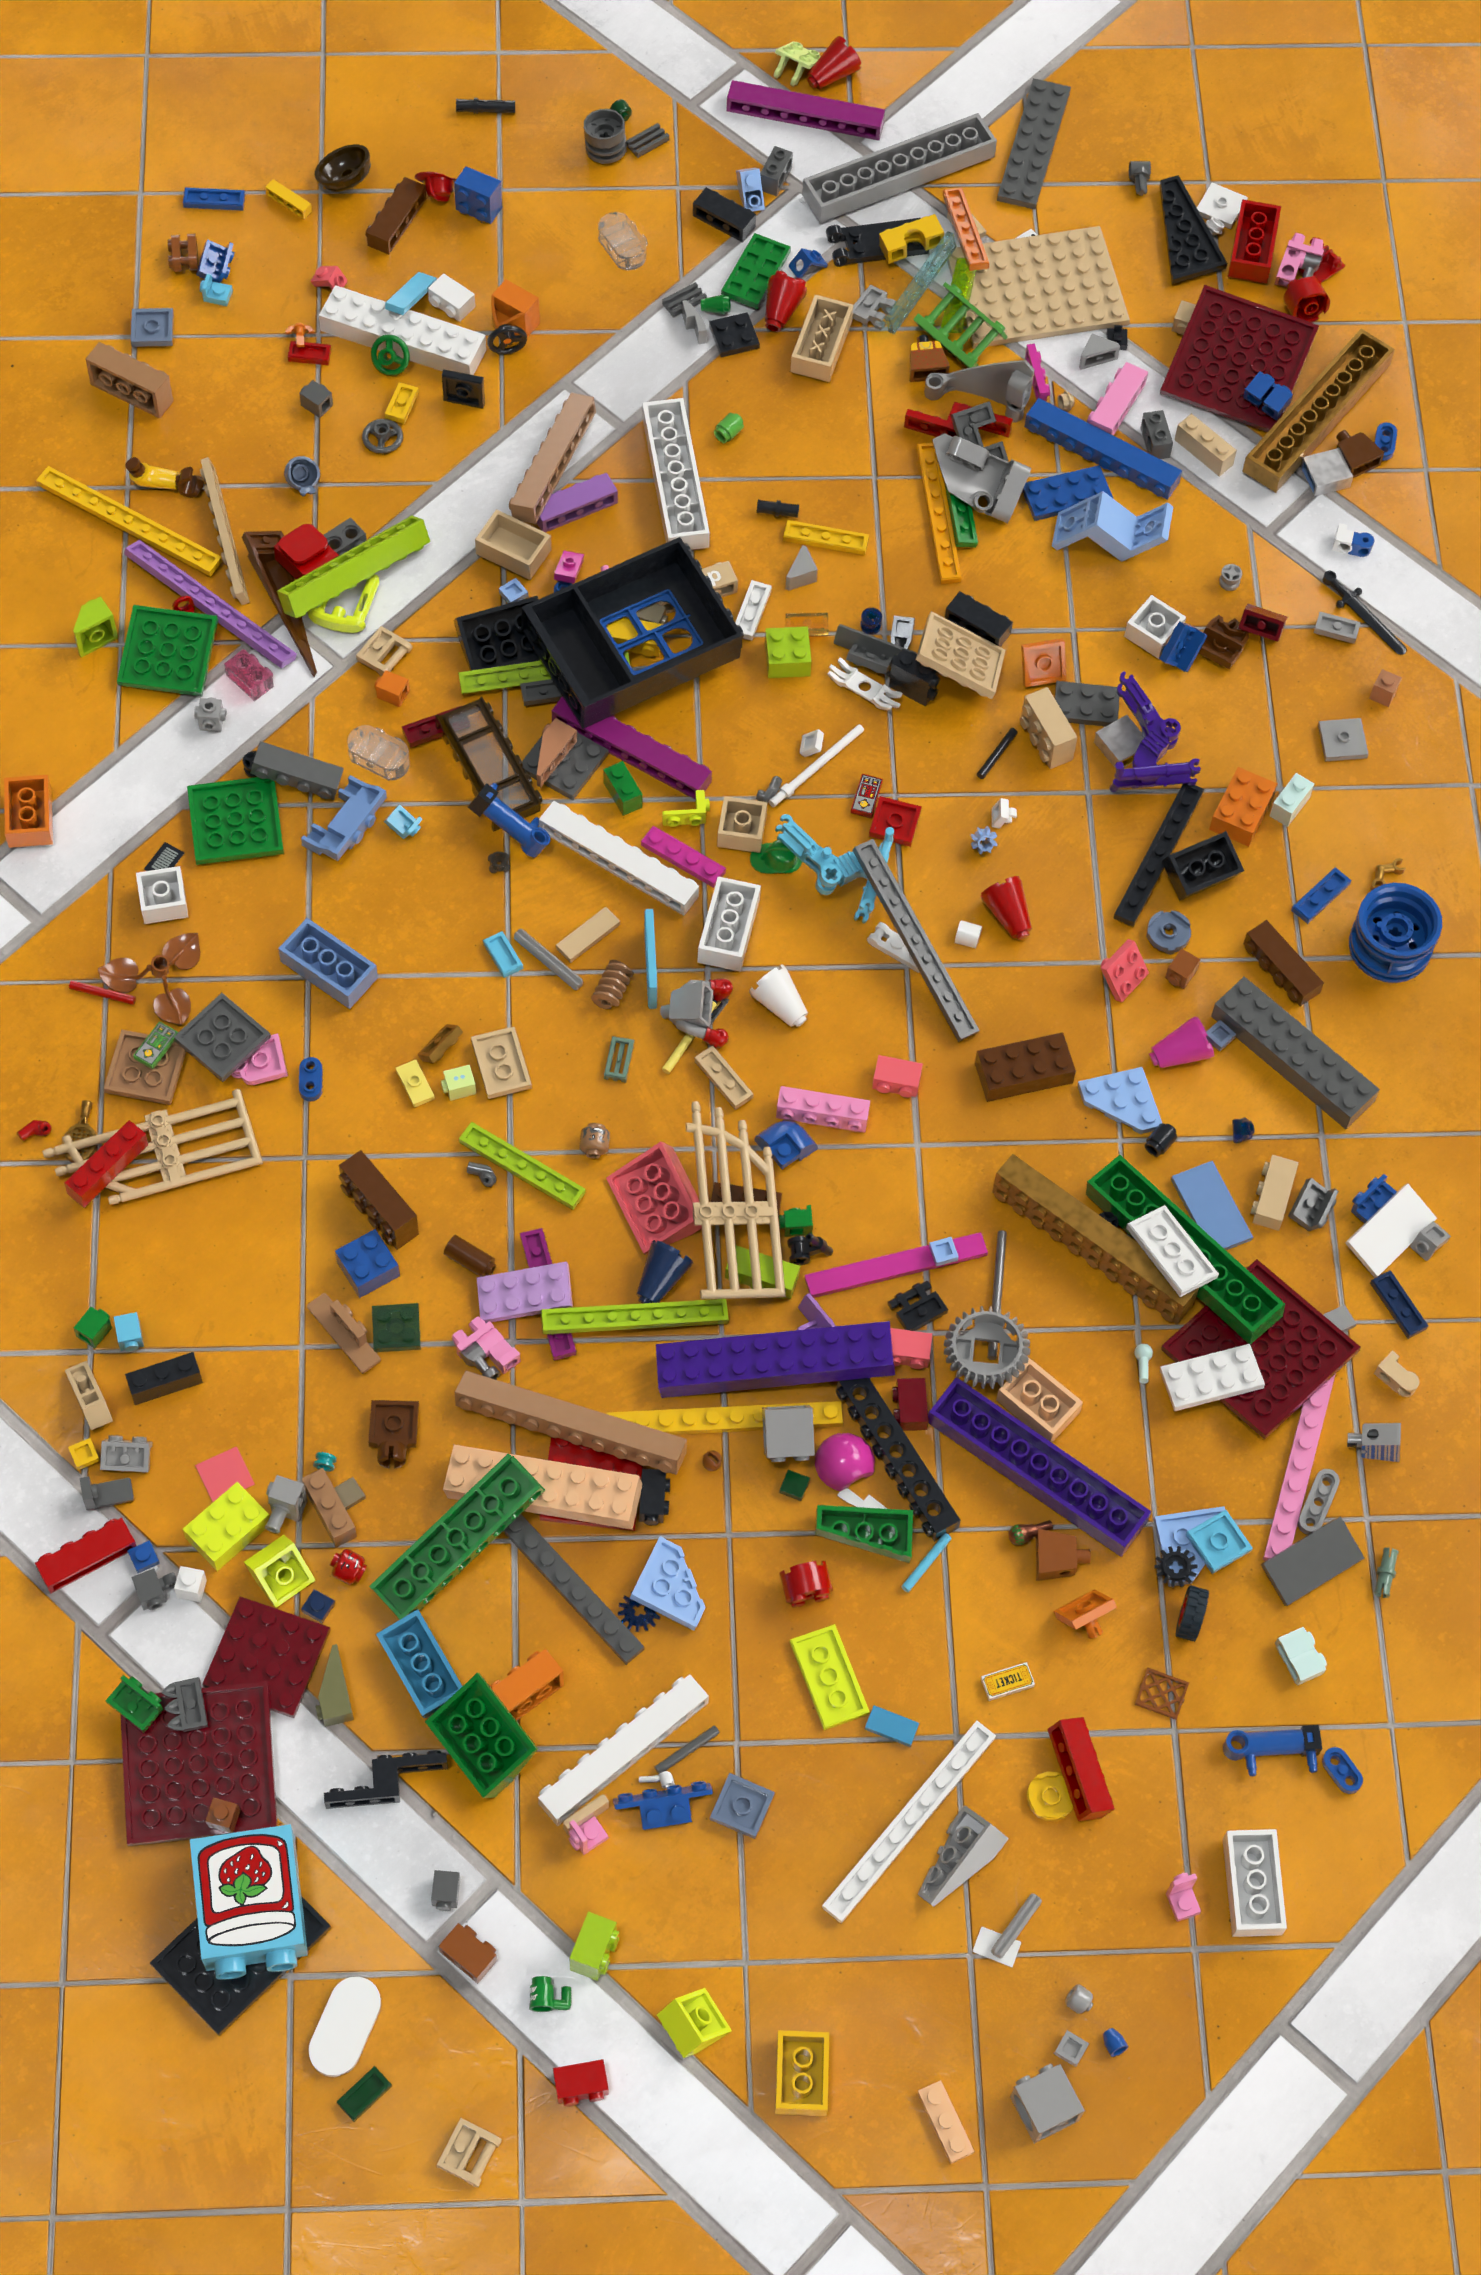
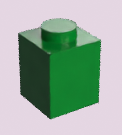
[73,1306,112,1349]

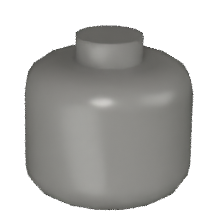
[1065,1984,1093,2014]

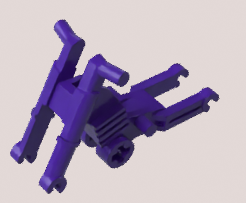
[1109,671,1201,792]

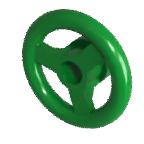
[371,334,410,376]

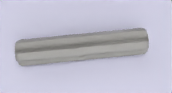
[991,1893,1042,1959]

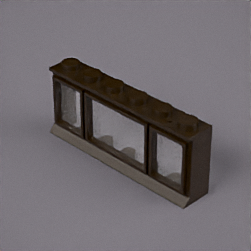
[435,696,542,832]

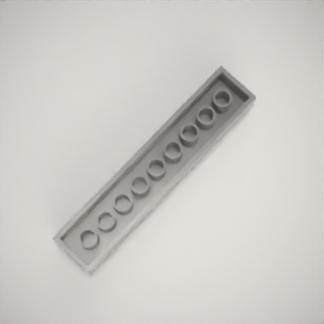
[802,113,997,223]

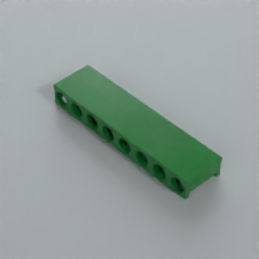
[369,1453,545,1620]

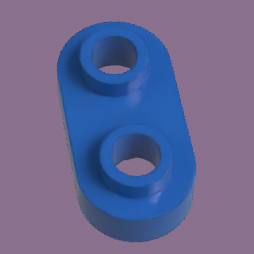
[1374,422,1397,460]
[299,1057,323,1101]
[1322,1747,1363,1794]

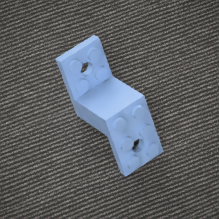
[1052,491,1173,562]

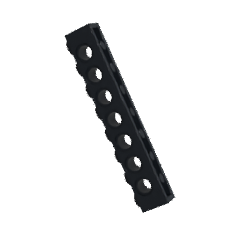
[835,1378,961,1542]

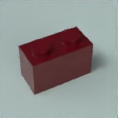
[1238,604,1288,642]
[892,1378,929,1431]

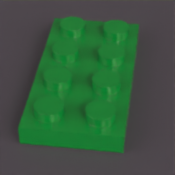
[721,233,791,309]

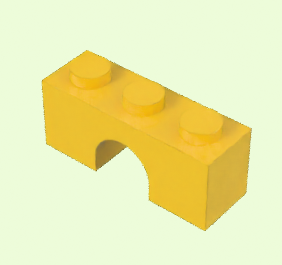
[879,214,944,264]

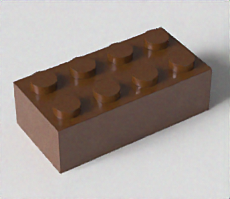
[975,1032,1076,1102]
[338,1150,419,1250]

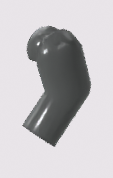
[756,776,782,803]
[467,1162,496,1187]

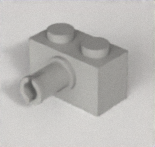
[265,1475,308,1534]

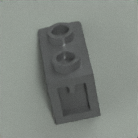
[80,1476,134,1510]

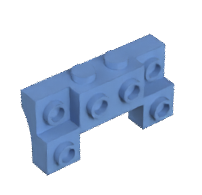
[301,775,387,861]

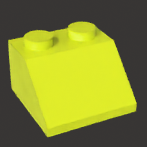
[244,1535,316,1608]
[657,1988,732,2058]

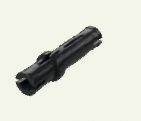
[456,98,515,114]

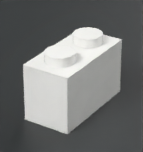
[428,274,475,322]

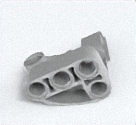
[932,433,1031,523]

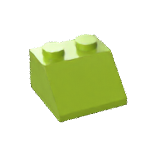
[73,596,118,657]

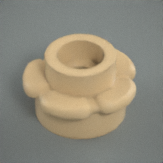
[1058,391,1074,412]

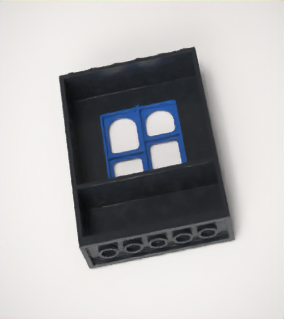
[521,537,744,729]

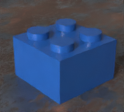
[454,166,502,224]
[335,1229,400,1298]

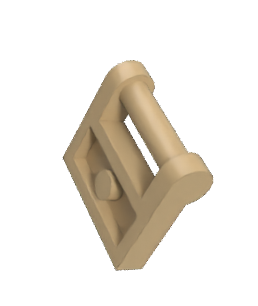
[356,626,413,676]
[437,2118,502,2188]

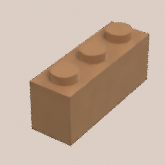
[302,1468,357,1548]

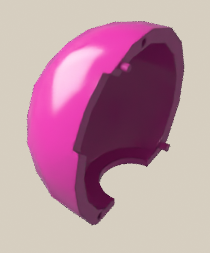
[815,1433,875,1491]

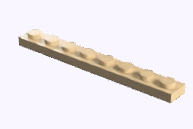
[200,457,250,605]

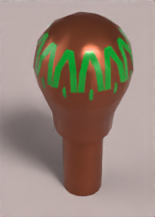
[1008,1520,1053,1546]

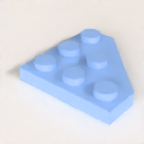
[1077,1067,1162,1134]
[1154,1506,1225,1587]
[630,1536,706,1631]

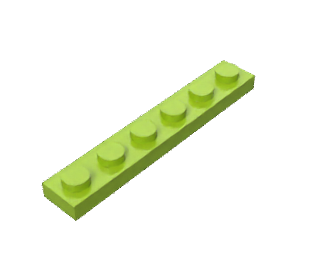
[459,1122,586,1210]

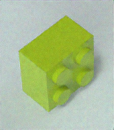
[765,626,812,678]
[569,1911,619,1981]

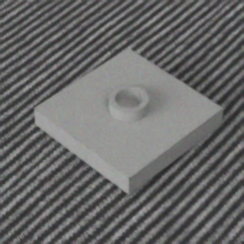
[1318,718,1368,761]

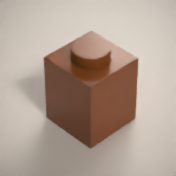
[1165,949,1201,989]
[205,1797,241,1833]

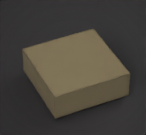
[334,1477,366,1510]

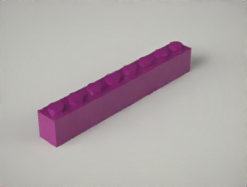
[726,80,885,140]
[551,697,712,799]

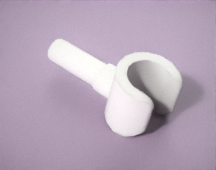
[639,1771,675,1789]

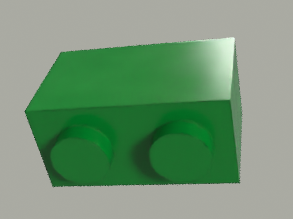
[603,761,642,816]

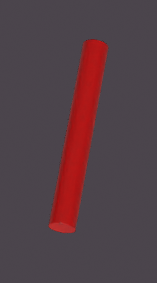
[69,980,136,1005]

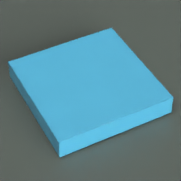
[1186,1510,1253,1574]

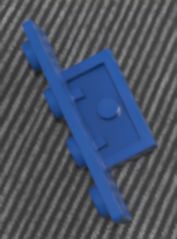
[613,1781,713,1830]

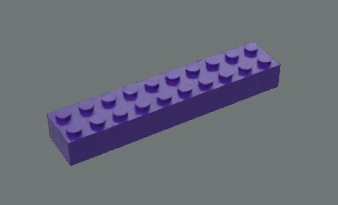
[656,1321,895,1398]
[928,1377,1152,1557]

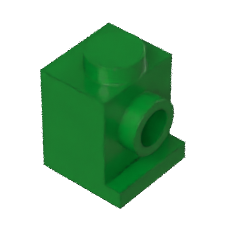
[779,1205,813,1237]

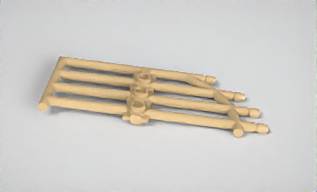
[42,1089,263,1204]
[685,1101,786,1299]

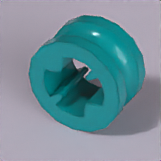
[313,1452,337,1472]

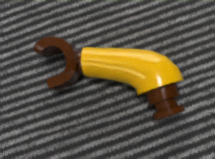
[125,457,204,497]

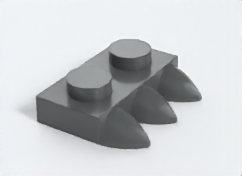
[162,1677,208,1732]

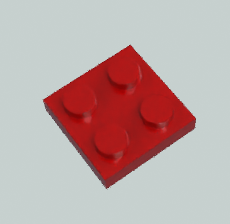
[869,796,922,847]

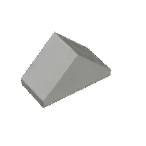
[1079,333,1120,370]
[785,545,818,590]

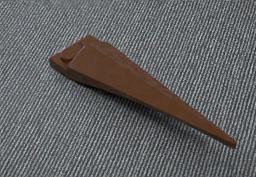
[242,531,317,677]

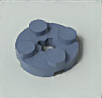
[1146,910,1191,955]

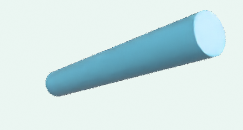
[901,1533,952,1592]

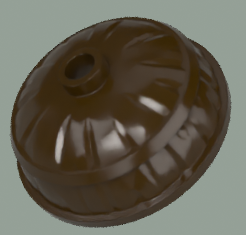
[314,144,371,192]

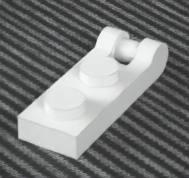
[867,922,919,973]

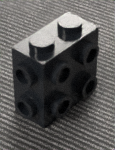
[888,649,940,707]

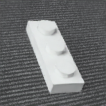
[735,580,772,641]

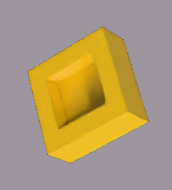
[68,1438,100,1470]

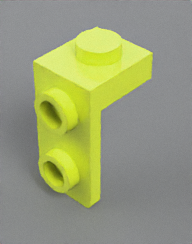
[662,790,710,827]

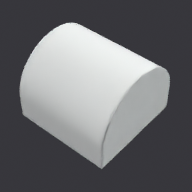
[955,920,982,949]

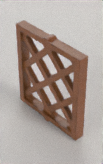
[1135,1668,1189,1720]

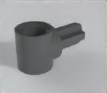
[1129,161,1151,196]

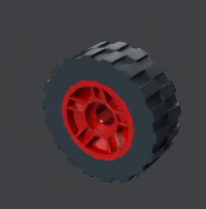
[1175,1585,1209,1642]

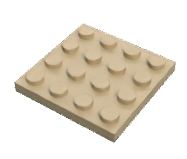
[916,611,1006,699]

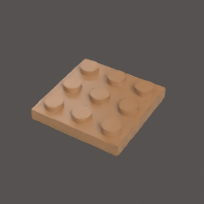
[103,1030,187,1105]

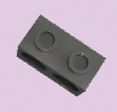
[760,146,793,196]
[1140,410,1173,459]
[324,517,367,556]

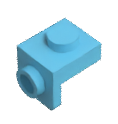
[384,804,422,839]

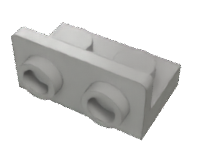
[100,1435,153,1472]

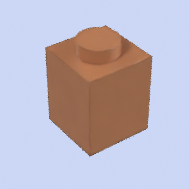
[1369,669,1402,707]

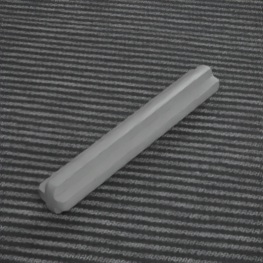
[514,929,583,990]

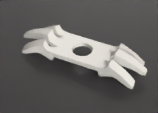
[828,657,903,710]

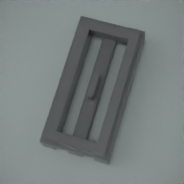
[626,123,669,158]
[662,282,707,317]

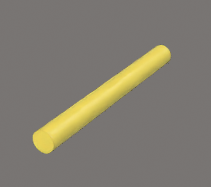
[662,1001,717,1074]

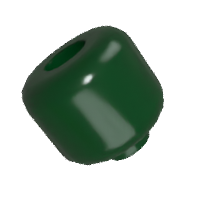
[610,99,632,121]

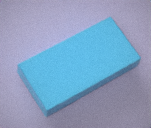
[483,931,523,978]

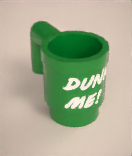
[529,1976,571,2012]

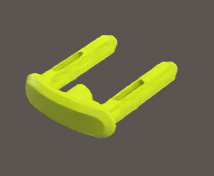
[307,574,380,633]

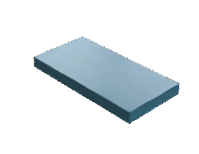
[644,909,657,1009]

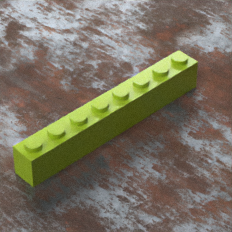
[277,515,430,618]

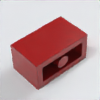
[553,2059,609,2106]

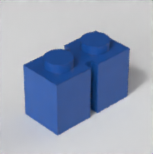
[1243,371,1293,421]

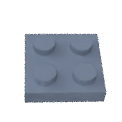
[131,308,174,347]
[710,1773,775,1839]

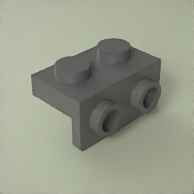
[1288,1178,1339,1231]

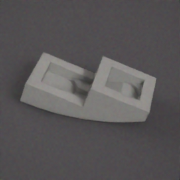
[682,300,707,344]

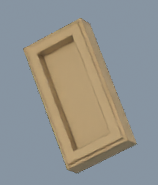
[563,1794,609,1836]

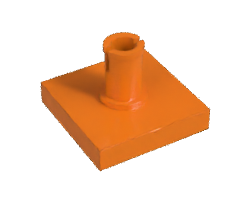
[1021,638,1067,687]
[1054,1589,1117,1638]

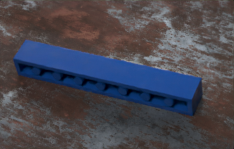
[1024,398,1182,500]

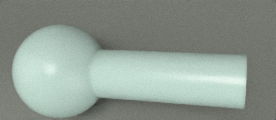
[1134,1343,1153,1384]

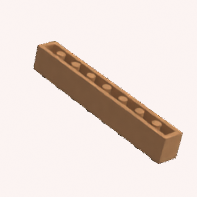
[509,393,596,524]

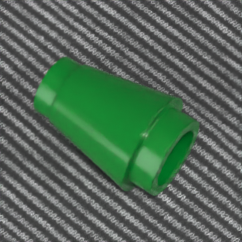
[701,294,731,315]

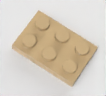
[471,1027,532,1099]

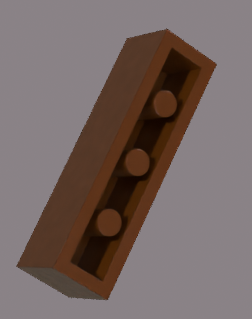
[365,177,427,255]
[1243,920,1324,1007]

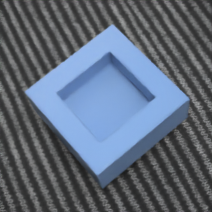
[499,578,528,603]
[929,1237,959,1266]

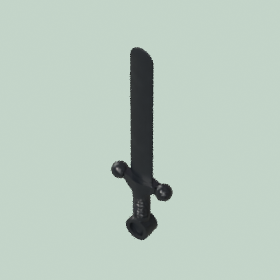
[1322,570,1407,655]

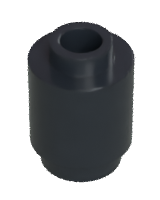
[1145,1123,1177,1157]

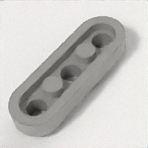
[1298,1469,1340,1535]

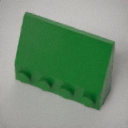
[425,1673,538,1798]

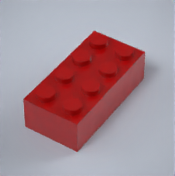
[1227,199,1281,283]

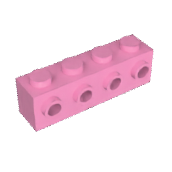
[1087,362,1148,436]
[776,1086,870,1132]

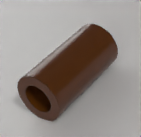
[444,1235,496,1277]

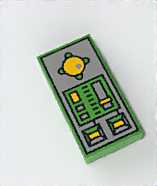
[133,1021,178,1069]

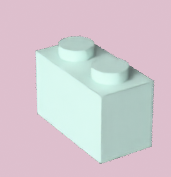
[1270,773,1314,827]

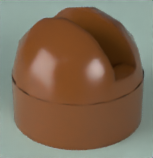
[703,1450,722,1471]

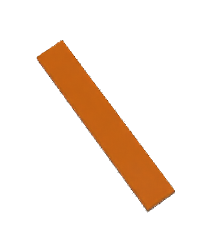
[942,187,989,271]

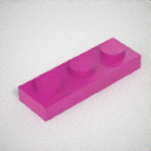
[1025,343,1050,401]

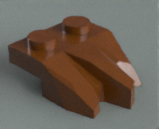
[1198,615,1249,669]

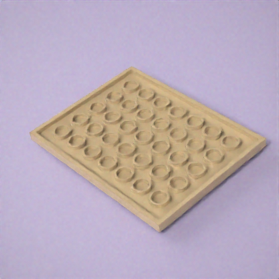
[945,226,1130,349]

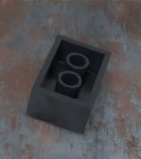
[1162,831,1244,901]

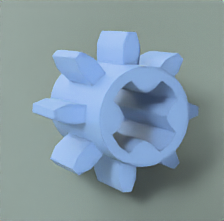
[970,826,998,854]

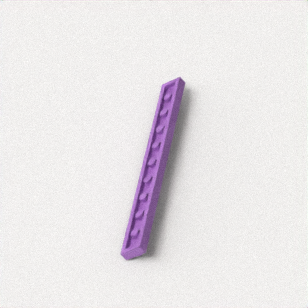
[124,540,297,668]

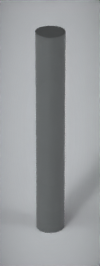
[654,1725,720,1774]

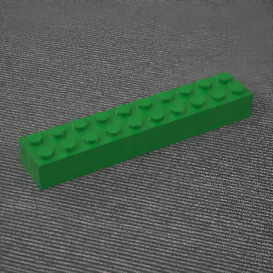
[1086,1155,1285,1344]

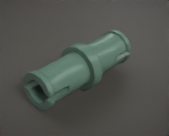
[1374,1547,1399,1598]

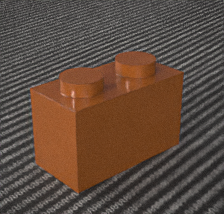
[438,1923,497,1984]

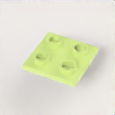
[774,42,821,87]

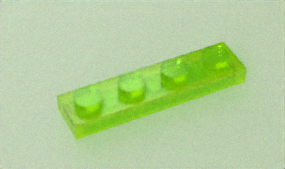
[941,258,976,333]

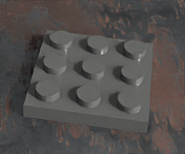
[522,732,608,800]
[174,993,271,1082]

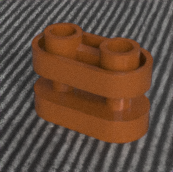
[168,233,198,272]

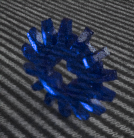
[618,1591,661,1632]

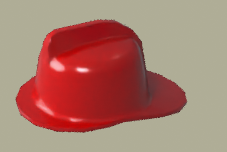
[415,172,456,202]

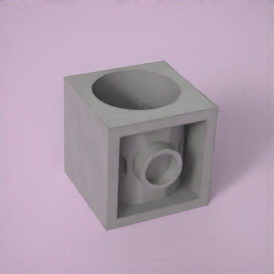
[762,1405,815,1462]
[1010,2064,1085,2144]

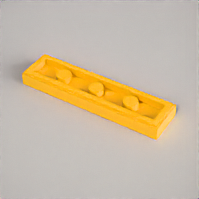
[783,520,869,556]

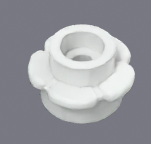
[1206,217,1224,235]

